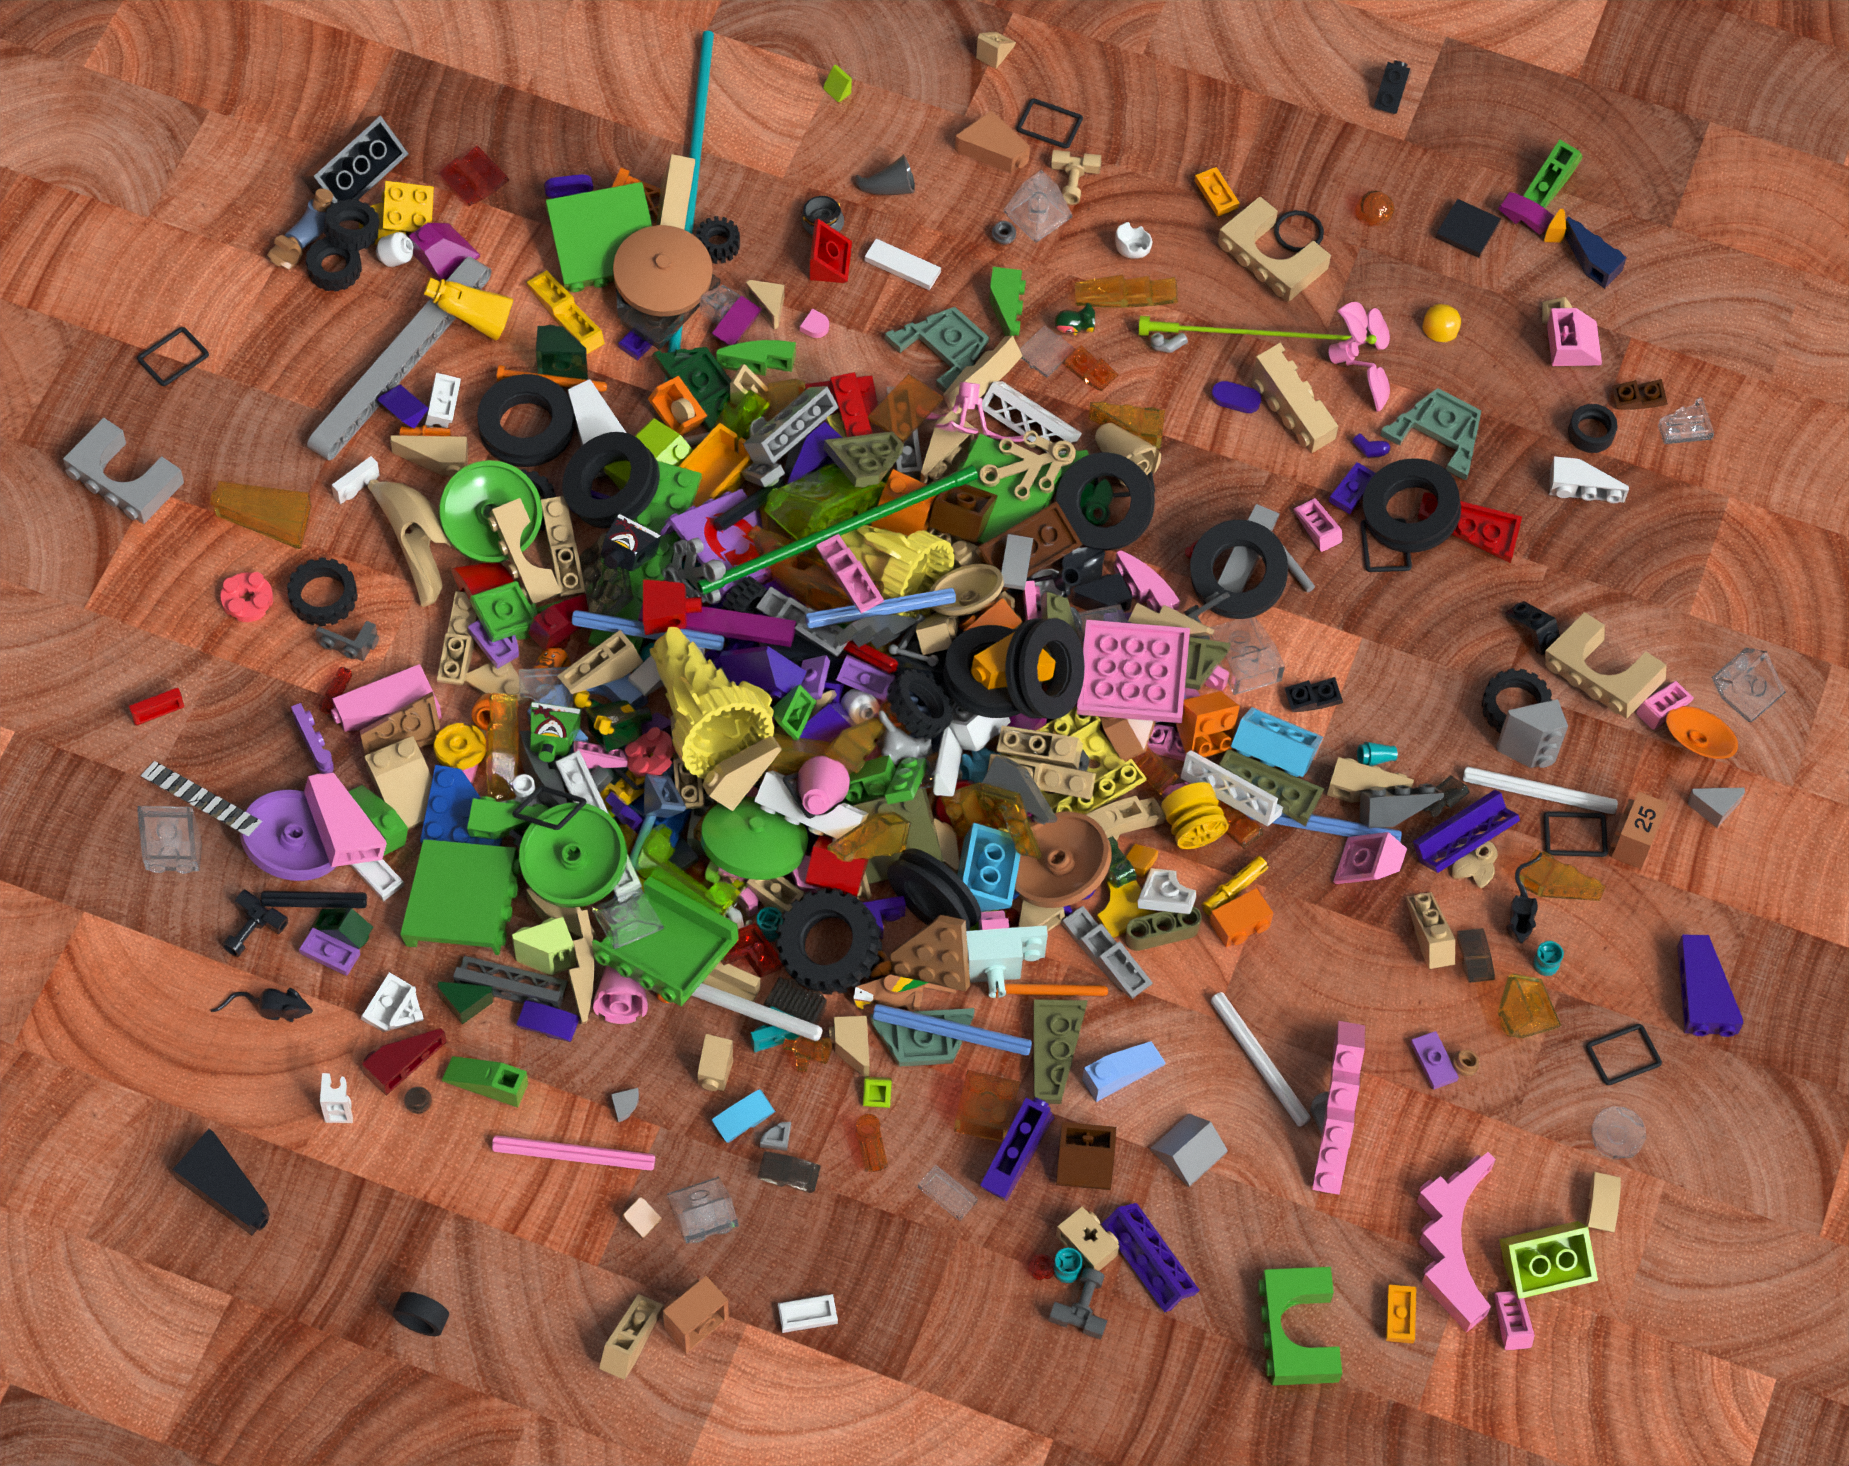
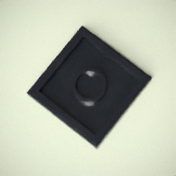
[1436,198,1501,258]

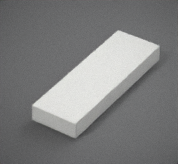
[865,239,941,290]

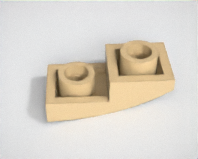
[1586,1172,1621,1232]

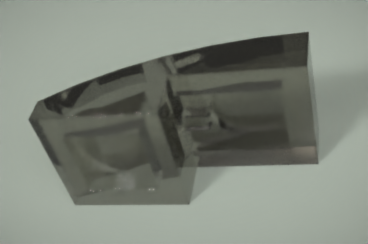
[1457,928,1495,983]
[757,1152,821,1193]

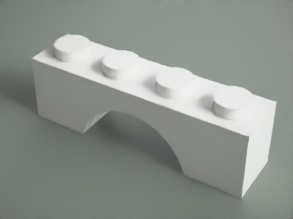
[754,770,869,847]

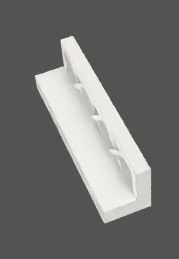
[982,381,1082,455]
[1181,750,1283,827]

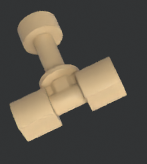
[1052,150,1101,205]

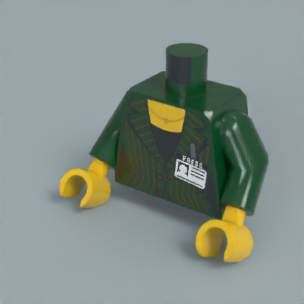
[572,690,652,752]

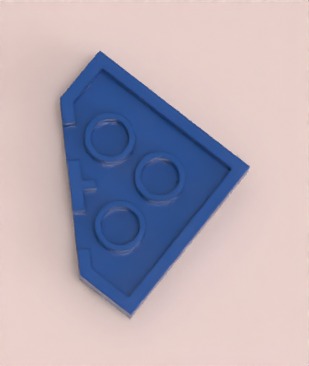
[420,765,503,846]

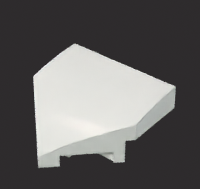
[361,972,424,1032]

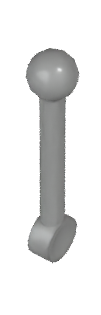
[888,644,939,666]

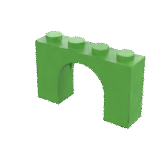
[1258,1267,1342,1385]

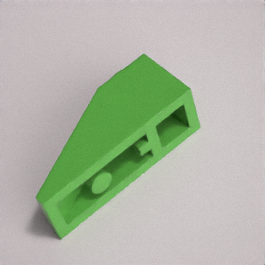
[1524,139,1583,208]
[348,785,408,856]

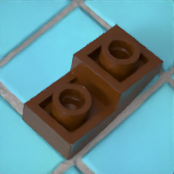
[1612,379,1668,410]

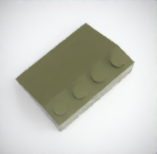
[824,788,945,884]

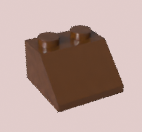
[929,484,998,543]

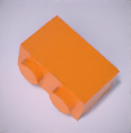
[1209,888,1273,948]

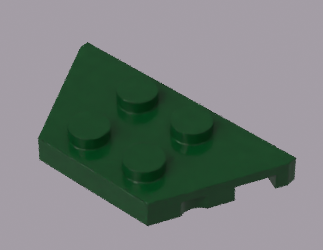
[652,347,732,432]

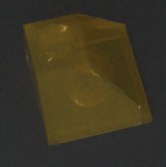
[1498,973,1561,1038]

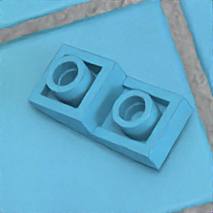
[712,1089,776,1143]

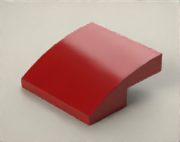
[451,563,514,608]

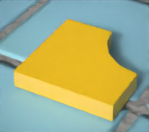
[1097,871,1156,938]

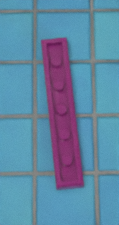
[638,603,797,647]

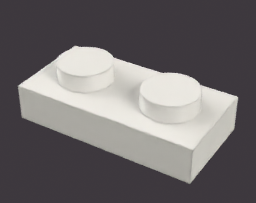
[332,456,380,504]

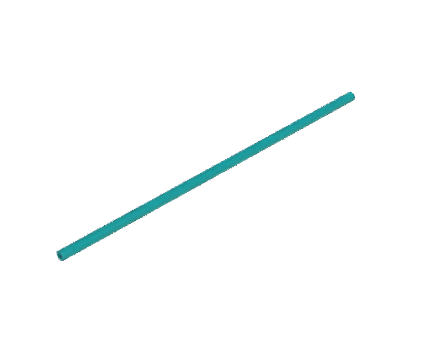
[664,31,714,383]

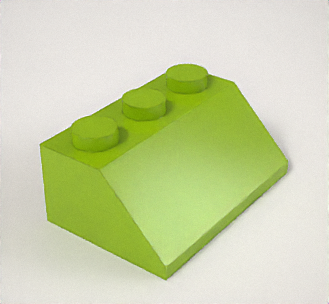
[603,418,693,490]
[1499,1221,1598,1299]

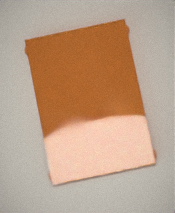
[868,373,944,443]

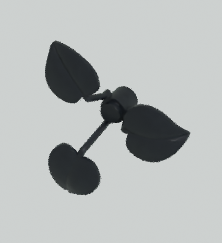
[1006,548,1105,638]

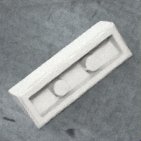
[933,727,962,796]

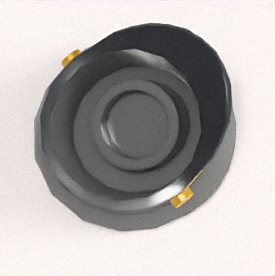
[801,196,844,235]

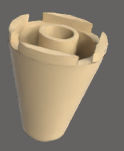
[1095,423,1161,487]

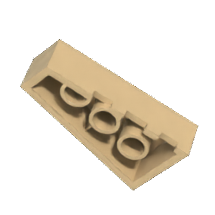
[1252,343,1338,453]

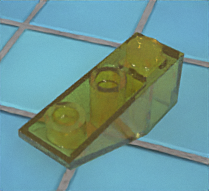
[1088,402,1165,449]
[822,712,889,775]
[827,812,911,862]
[1520,849,1606,901]

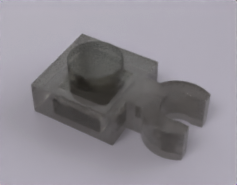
[1423,775,1470,817]

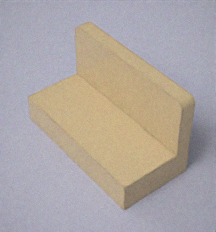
[703,961,760,1002]

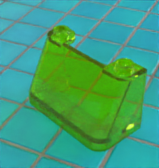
[764,464,886,540]
[635,823,748,917]

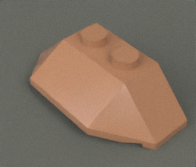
[1100,716,1156,761]

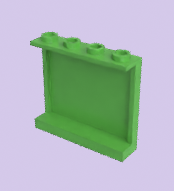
[545,182,652,292]
[957,433,1063,544]
[400,839,522,955]
[592,876,739,1007]

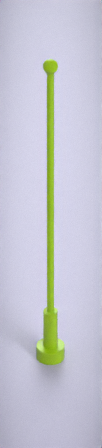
[1139,316,1377,344]

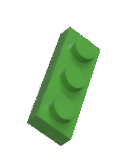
[885,757,928,804]

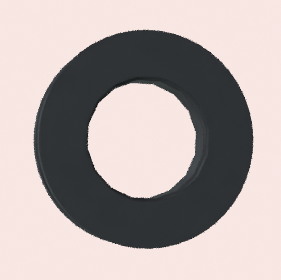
[477,374,574,467]
[562,432,660,529]
[1056,452,1155,551]
[1363,458,1461,553]
[1190,520,1288,619]
[1005,618,1085,719]
[943,625,1043,718]
[887,848,981,931]

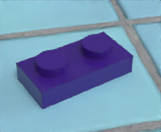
[1329,462,1376,514]

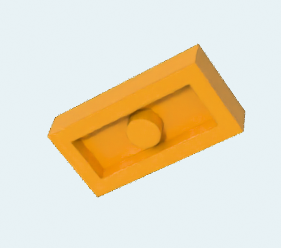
[1194,167,1239,217]
[1386,1285,1416,1344]

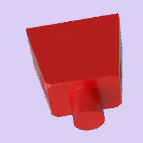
[643,580,702,635]

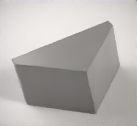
[1688,788,1745,828]

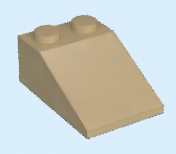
[920,411,974,485]
[364,736,432,830]

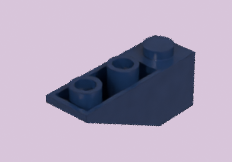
[1564,216,1627,289]

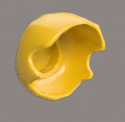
[1422,304,1461,342]

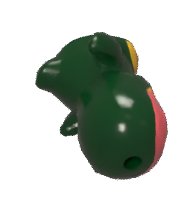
[1055,303,1095,335]

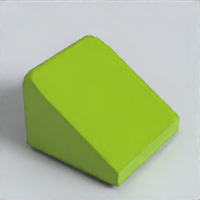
[823,65,852,102]
[863,1076,892,1108]

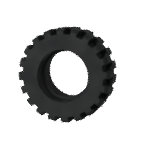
[775,888,882,995]

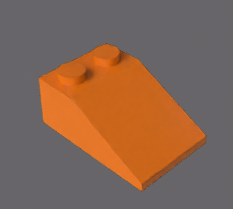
[871,469,939,536]

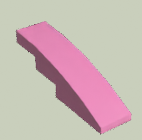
[816,534,884,613]

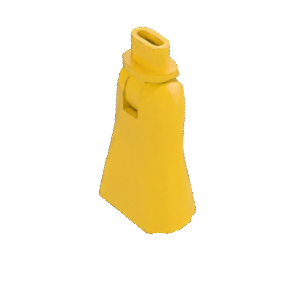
[424,277,513,341]

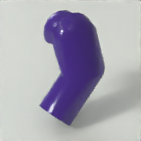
[1352,433,1390,458]

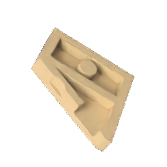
[464,662,530,711]

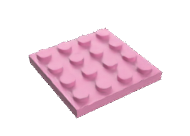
[1077,620,1190,723]

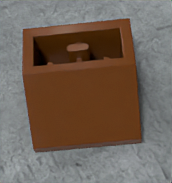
[1056,1122,1117,1190]

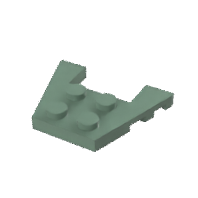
[885,307,989,393]
[1380,388,1481,480]

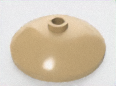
[929,564,1004,616]

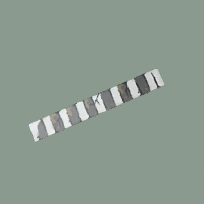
[141,761,262,836]

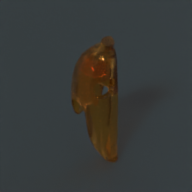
[748,525,884,611]

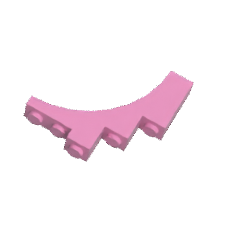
[1312,1021,1365,1195]
[1417,1152,1496,1333]

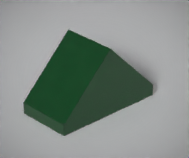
[437,981,494,1024]

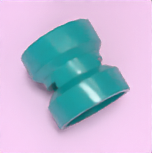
[756,907,783,942]
[1533,941,1564,976]
[1053,1247,1083,1283]

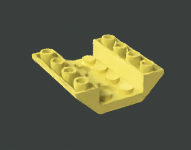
[1000,706,1147,815]

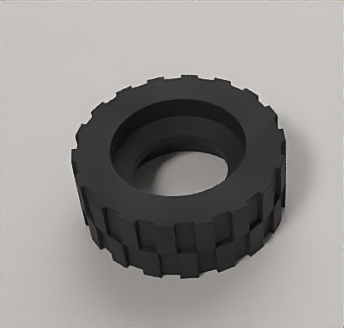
[324,199,379,251]
[306,237,362,292]

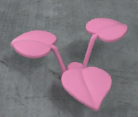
[1329,302,1390,412]
[916,382,1024,443]

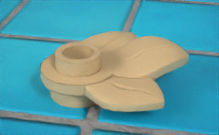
[1452,841,1498,888]

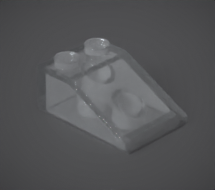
[1209,617,1285,695]
[137,806,202,874]

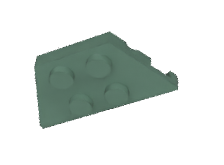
[870,1008,975,1067]

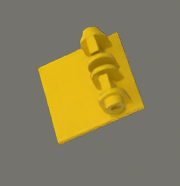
[381,181,434,233]

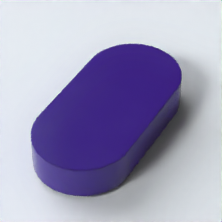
[544,174,593,199]
[1212,381,1261,413]

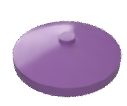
[240,790,337,881]

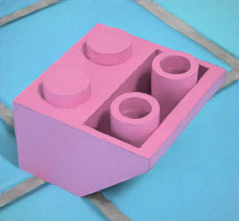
[1547,308,1602,366]

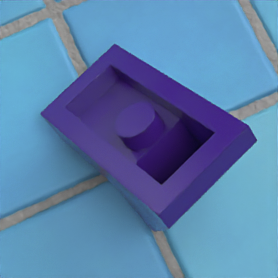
[863,896,906,939]

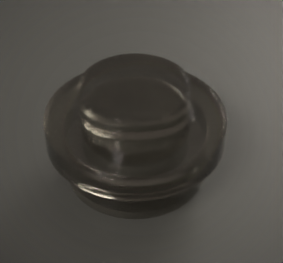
[404,1087,432,1114]

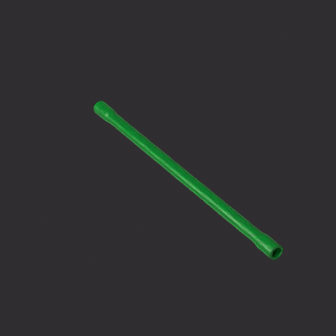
[697,465,978,596]

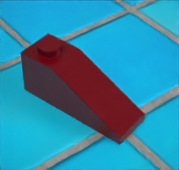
[528,593,600,651]
[362,1028,447,1096]

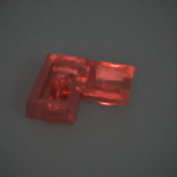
[721,923,783,978]

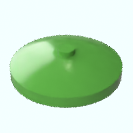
[439,460,542,563]
[700,797,808,880]
[519,803,627,908]

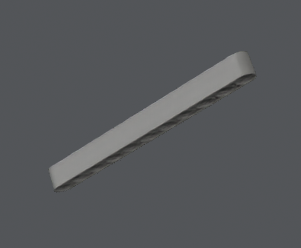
[307,257,492,460]

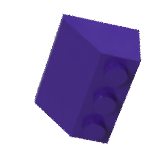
[720,646,806,702]
[774,702,858,774]

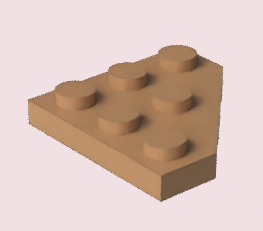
[890,915,970,991]

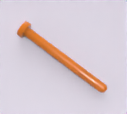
[497,365,607,392]
[989,983,1108,998]

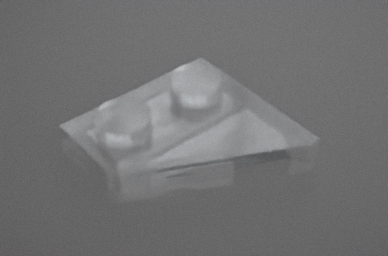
[1658,398,1714,444]

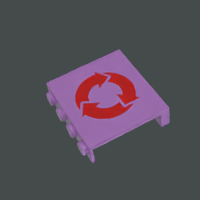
[660,489,795,605]

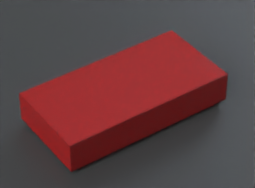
[129,687,185,726]

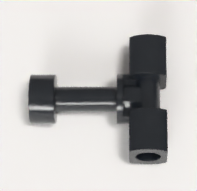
[222,889,288,957]

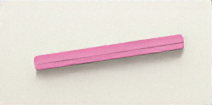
[492,1135,655,1170]

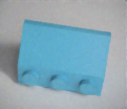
[1231,707,1323,777]
[957,823,1024,912]

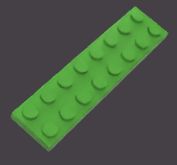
[588,461,702,655]

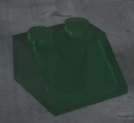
[536,325,589,380]

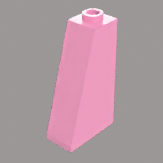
[331,664,442,732]
[304,773,387,867]

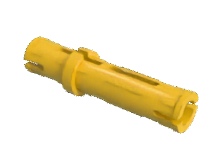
[1201,856,1268,916]

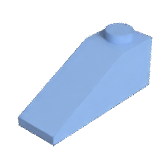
[1082,1041,1165,1102]

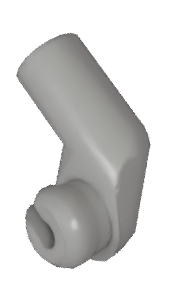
[1150,332,1188,353]

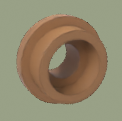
[1452,1050,1479,1076]

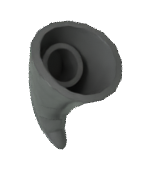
[855,154,915,195]

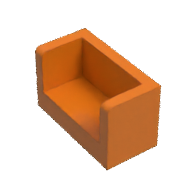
[648,376,707,436]

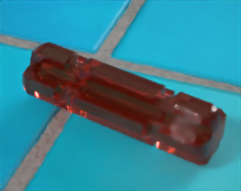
[319,667,352,714]

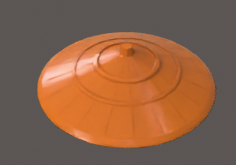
[1666,706,1738,759]

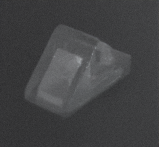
[700,285,740,325]

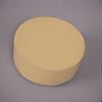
[671,398,695,424]

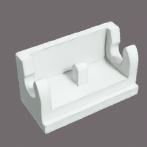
[425,373,461,428]
[320,1073,353,1123]

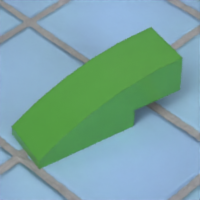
[717,340,796,376]

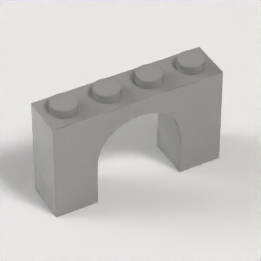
[63,418,184,524]

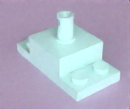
[966,925,1048,998]

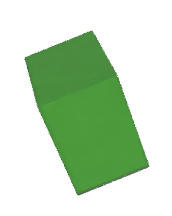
[772,684,817,741]

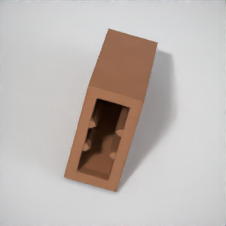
[955,110,1030,173]

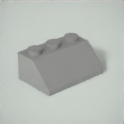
[1496,699,1568,768]

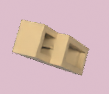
[1128,603,1215,637]

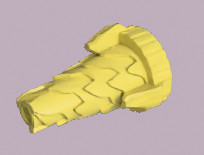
[791,514,955,618]
[650,627,774,779]

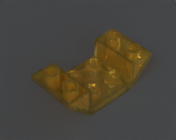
[941,782,1042,859]

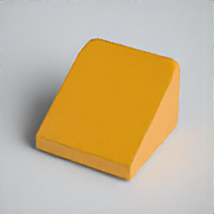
[1544,209,1566,243]
[1121,844,1159,878]

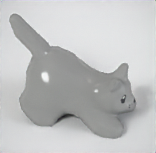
[877,710,933,769]

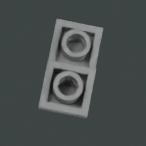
[1001,534,1033,590]

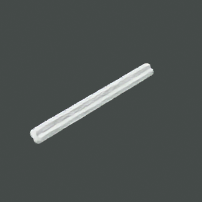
[1463,767,1618,814]
[692,983,823,1041]
[1211,992,1310,1127]

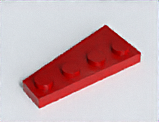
[1417,492,1522,563]

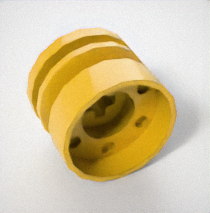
[1161,782,1229,849]

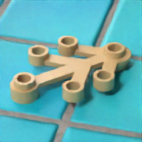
[980,430,1076,501]

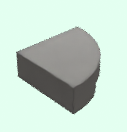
[611,1088,639,1122]
[760,1122,791,1151]

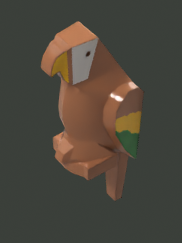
[854,975,956,1012]

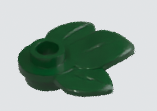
[1080,479,1114,526]

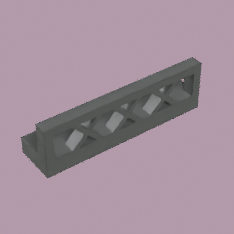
[453,956,568,1009]

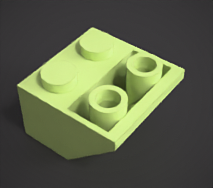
[512,917,576,975]

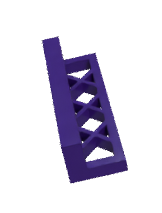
[1413,790,1520,873]
[1101,1203,1200,1313]

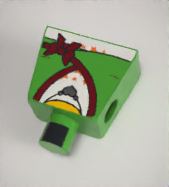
[530,702,581,762]

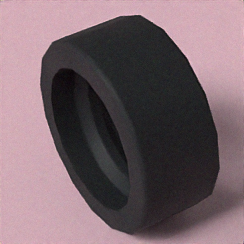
[1568,404,1618,453]
[392,1292,450,1337]

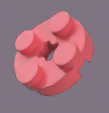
[221,572,273,622]
[625,727,677,778]

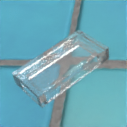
[918,1165,978,1221]

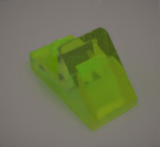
[723,389,770,440]

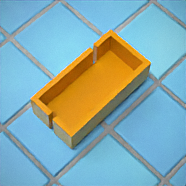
[678,423,753,508]

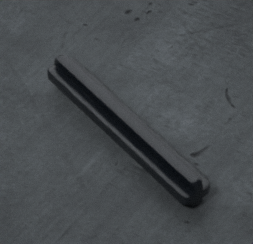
[714,478,786,532]
[261,891,367,908]

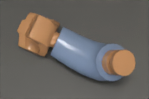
[266,189,333,269]

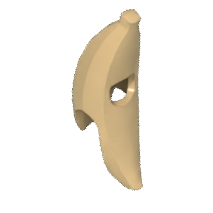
[368,479,451,607]

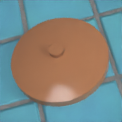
[613,225,713,316]
[1015,812,1112,908]

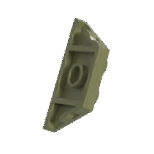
[1185,637,1231,690]

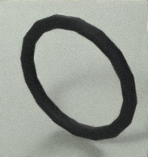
[1274,210,1324,252]

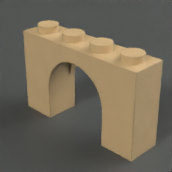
[1218,197,1331,302]
[1545,612,1666,719]

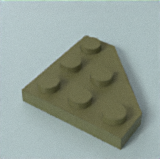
[823,431,904,487]

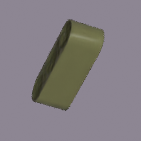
[1125,907,1202,951]

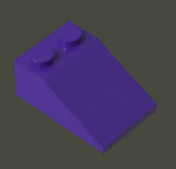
[788,422,843,497]

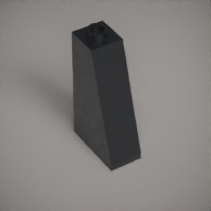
[172,1129,270,1236]

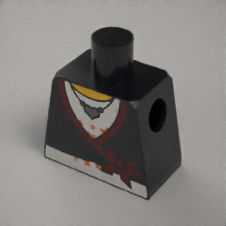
[601,514,662,571]

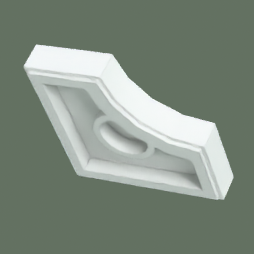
[1138,868,1196,914]

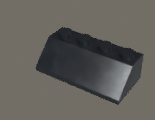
[301,115,408,204]

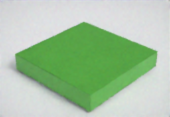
[469,581,536,643]

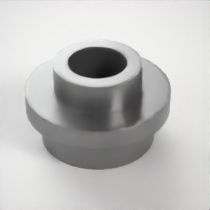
[992,221,1016,245]

